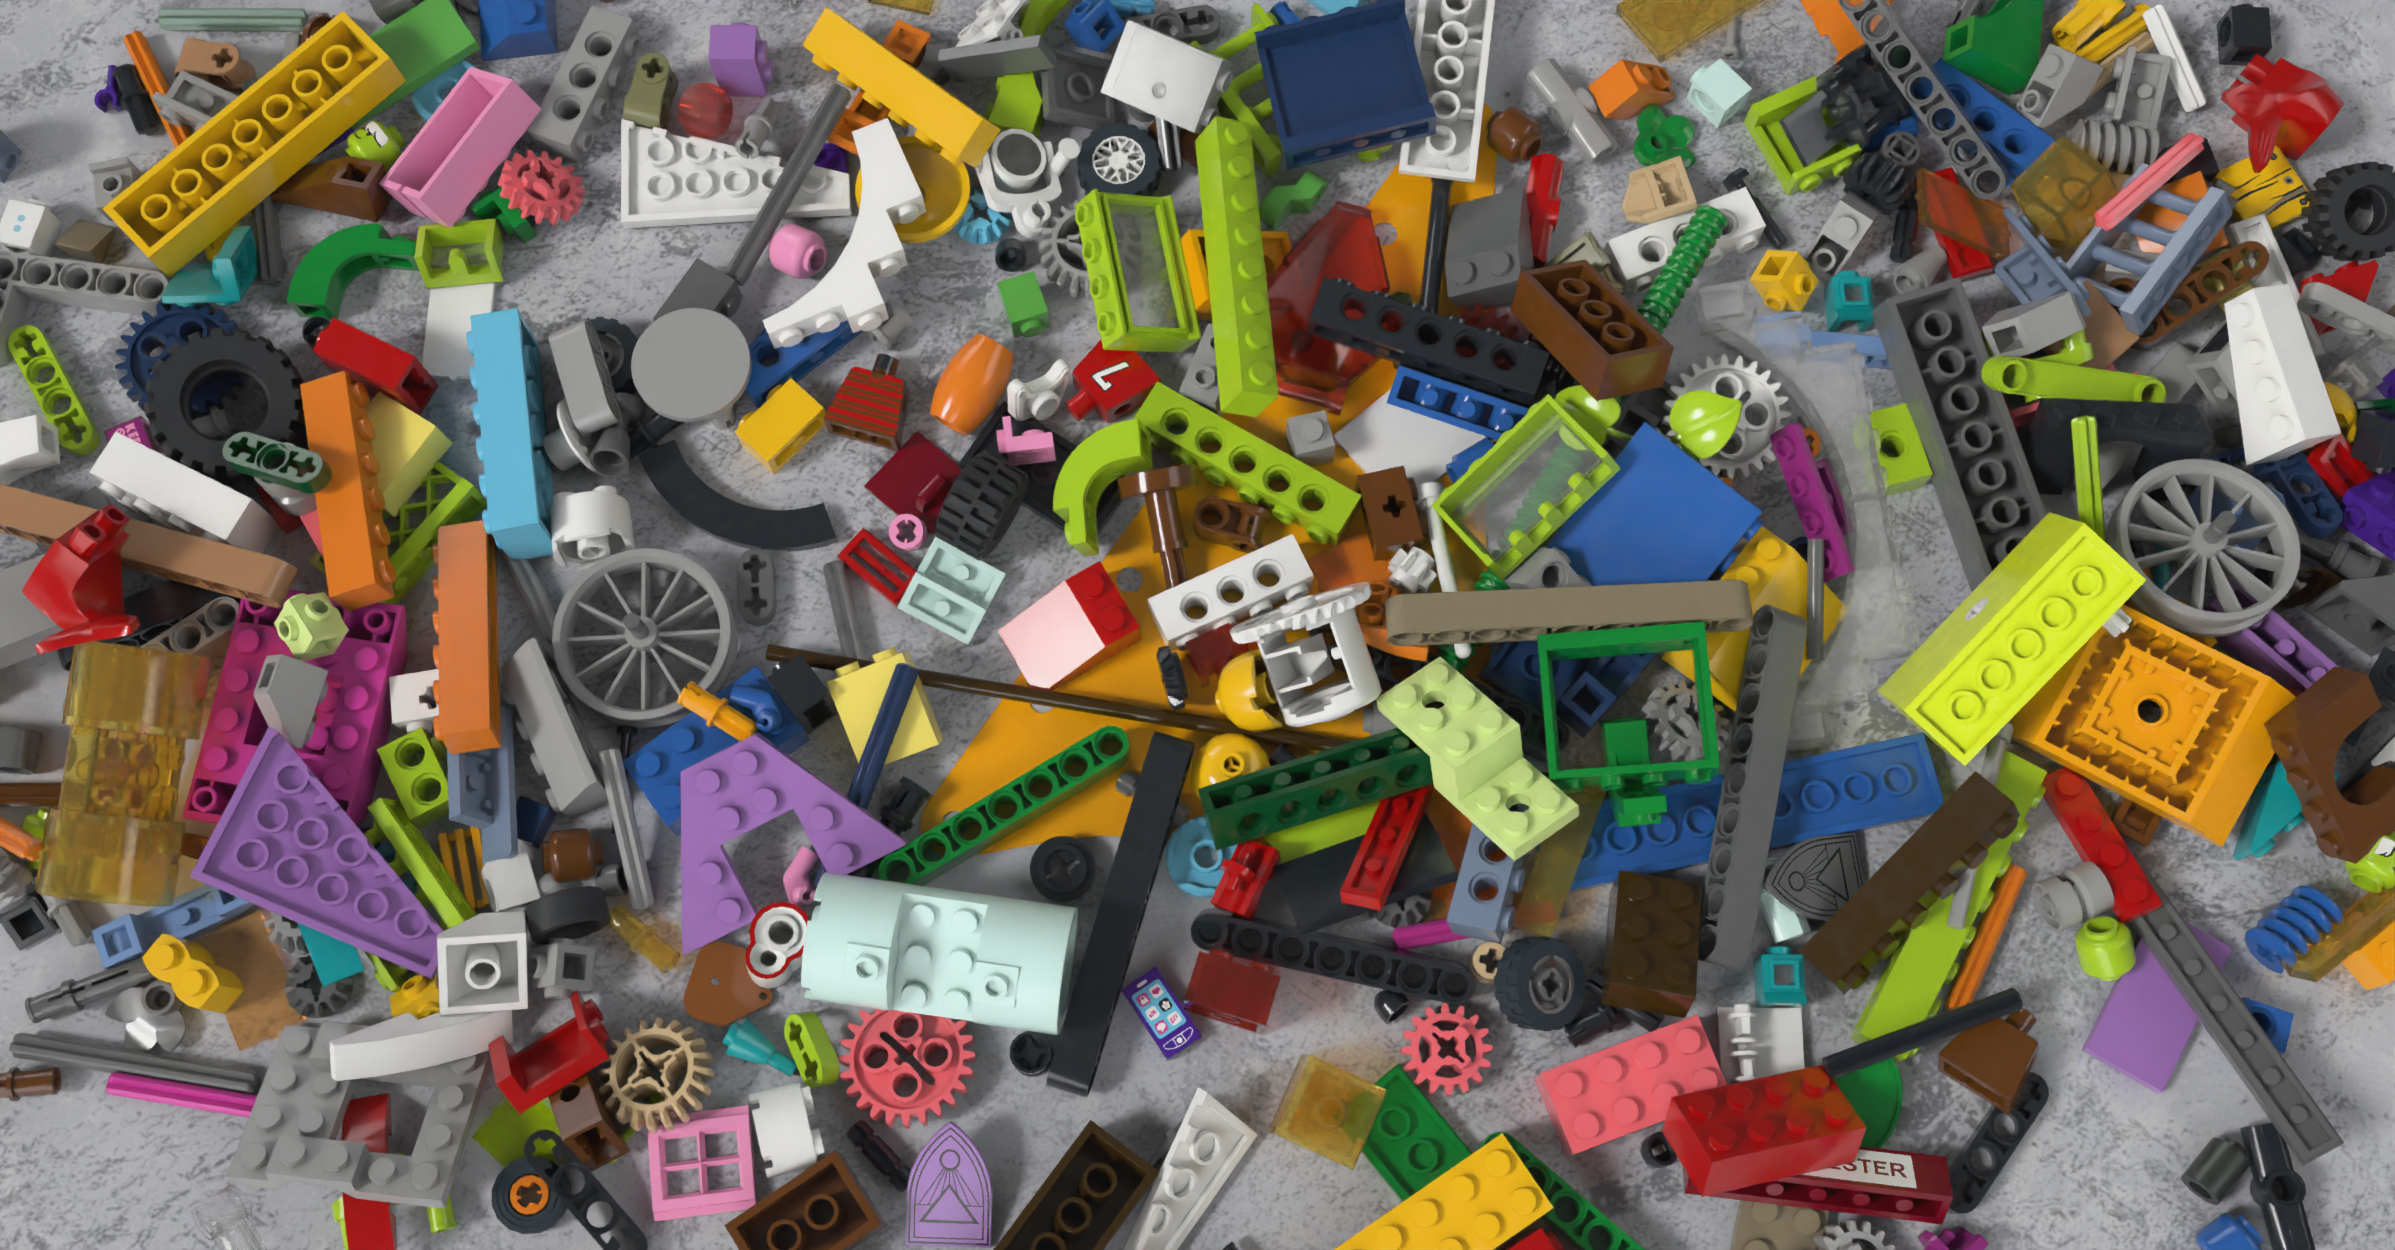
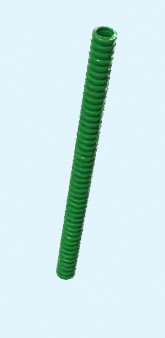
[1430,205,1728,675]

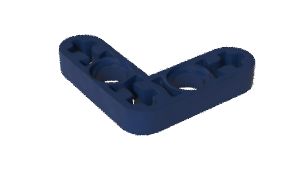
[2188,447,2343,539]

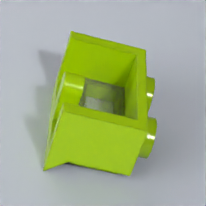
[414,218,504,289]

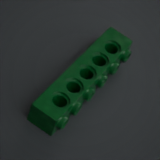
[1198,728,1433,851]

